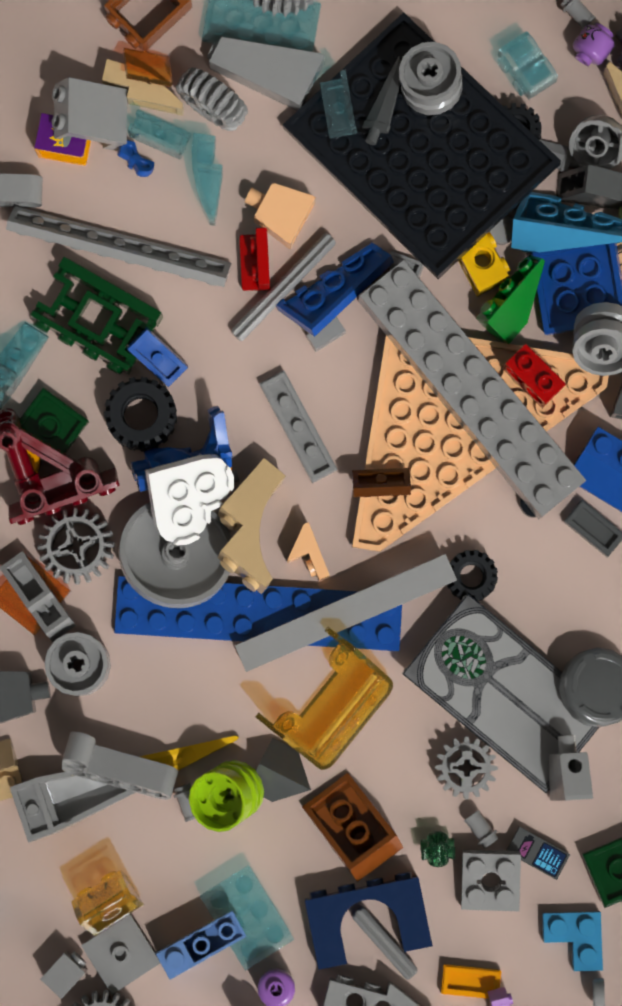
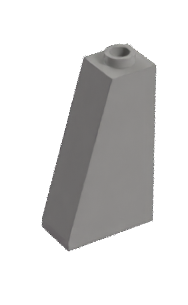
[207,37,325,111]

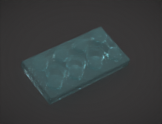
[202,0,321,52]

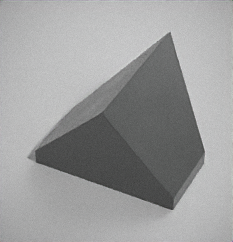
[256,738,311,802]

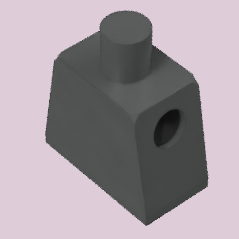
[0,671,51,724]

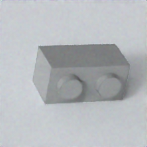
[306,316,346,352]

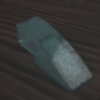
[192,133,223,226]

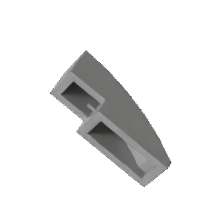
[0,551,76,642]

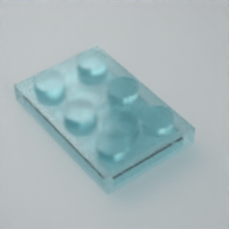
[200,865,294,970]

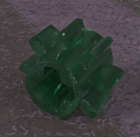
[420,831,455,867]

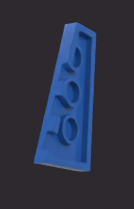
[276,242,394,337]

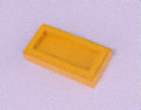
[441,964,501,999]

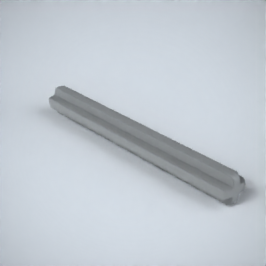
[232,233,336,341]

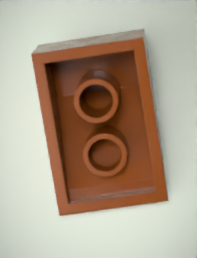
[302,773,403,882]

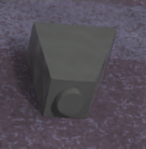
[557,164,622,209]

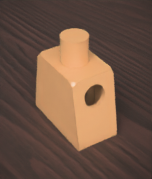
[245,183,316,249]

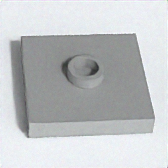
[81,913,160,995]

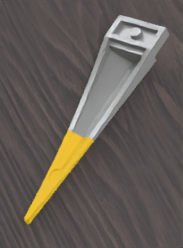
[10,736,239,843]

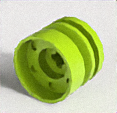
[189,760,264,832]

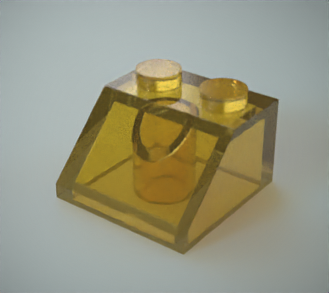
[71,870,144,936]

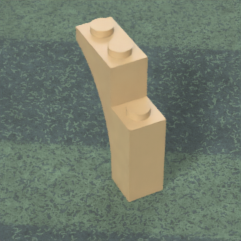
[217,458,286,594]

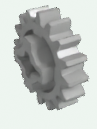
[435,736,498,799]

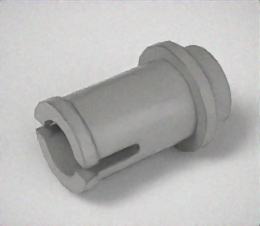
[561,0,596,29]
[173,783,196,822]
[464,810,499,848]

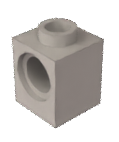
[40,951,87,999]

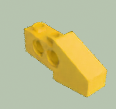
[458,232,510,297]

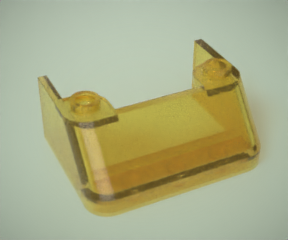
[255,627,393,770]

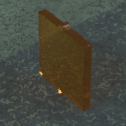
[123,48,173,87]

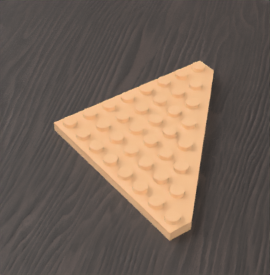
[352,335,609,552]

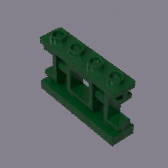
[30,257,163,375]

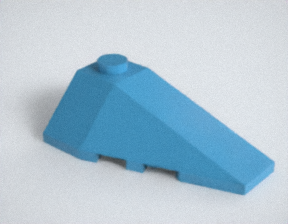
[511,192,622,252]

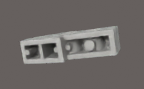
[323,974,421,1006]

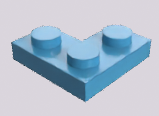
[542,911,603,971]

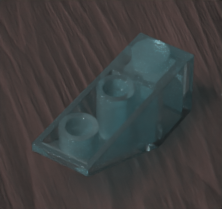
[0,322,49,410]

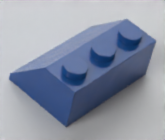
[574,427,622,512]

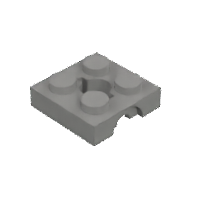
[461,849,521,911]

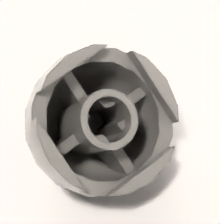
[569,115,622,170]

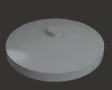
[119,503,231,608]

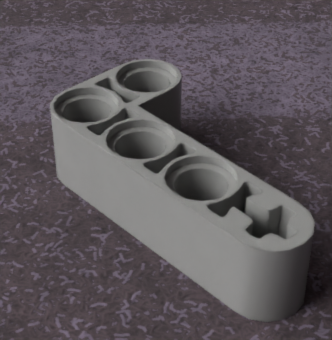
[62,732,178,800]

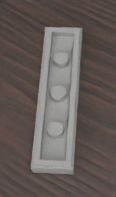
[259,371,337,484]

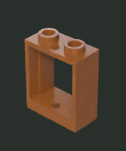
[104,0,192,53]

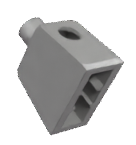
[549,735,593,801]

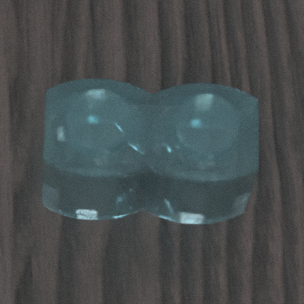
[497,31,558,100]

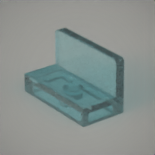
[320,69,357,139]

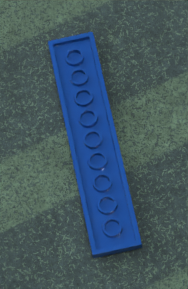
[114,576,402,652]

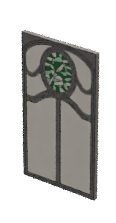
[402,593,599,793]

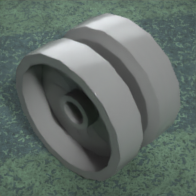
[399,42,463,115]
[572,302,622,376]
[44,632,111,696]

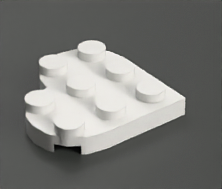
[145,454,234,545]

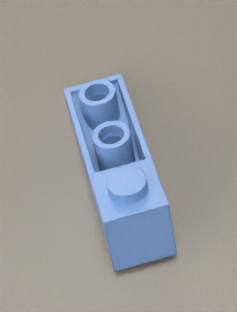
[156,911,247,980]

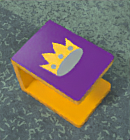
[34,113,91,166]

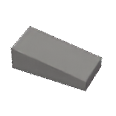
[387,251,424,278]

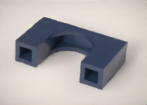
[305,872,433,970]

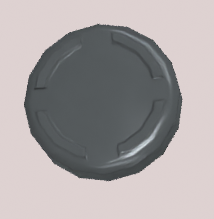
[559,647,622,727]

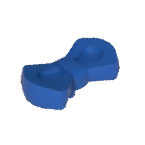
[117,140,154,177]

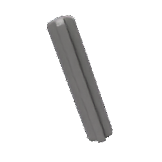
[352,907,418,980]

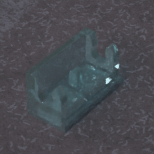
[128,110,192,160]

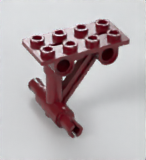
[0,408,120,525]

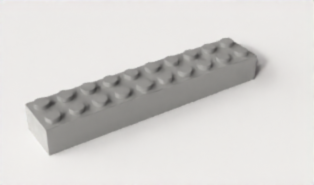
[359,260,586,520]

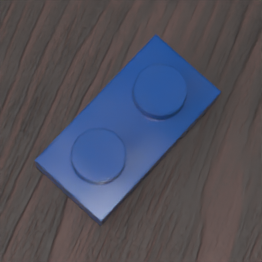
[127,327,188,387]

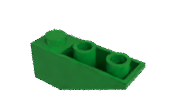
[476,255,545,344]

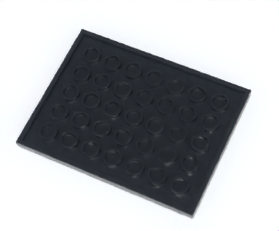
[283,12,561,279]

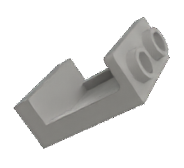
[52,77,127,150]

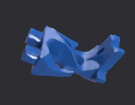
[131,406,233,492]

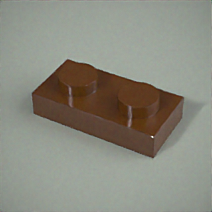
[352,468,411,497]

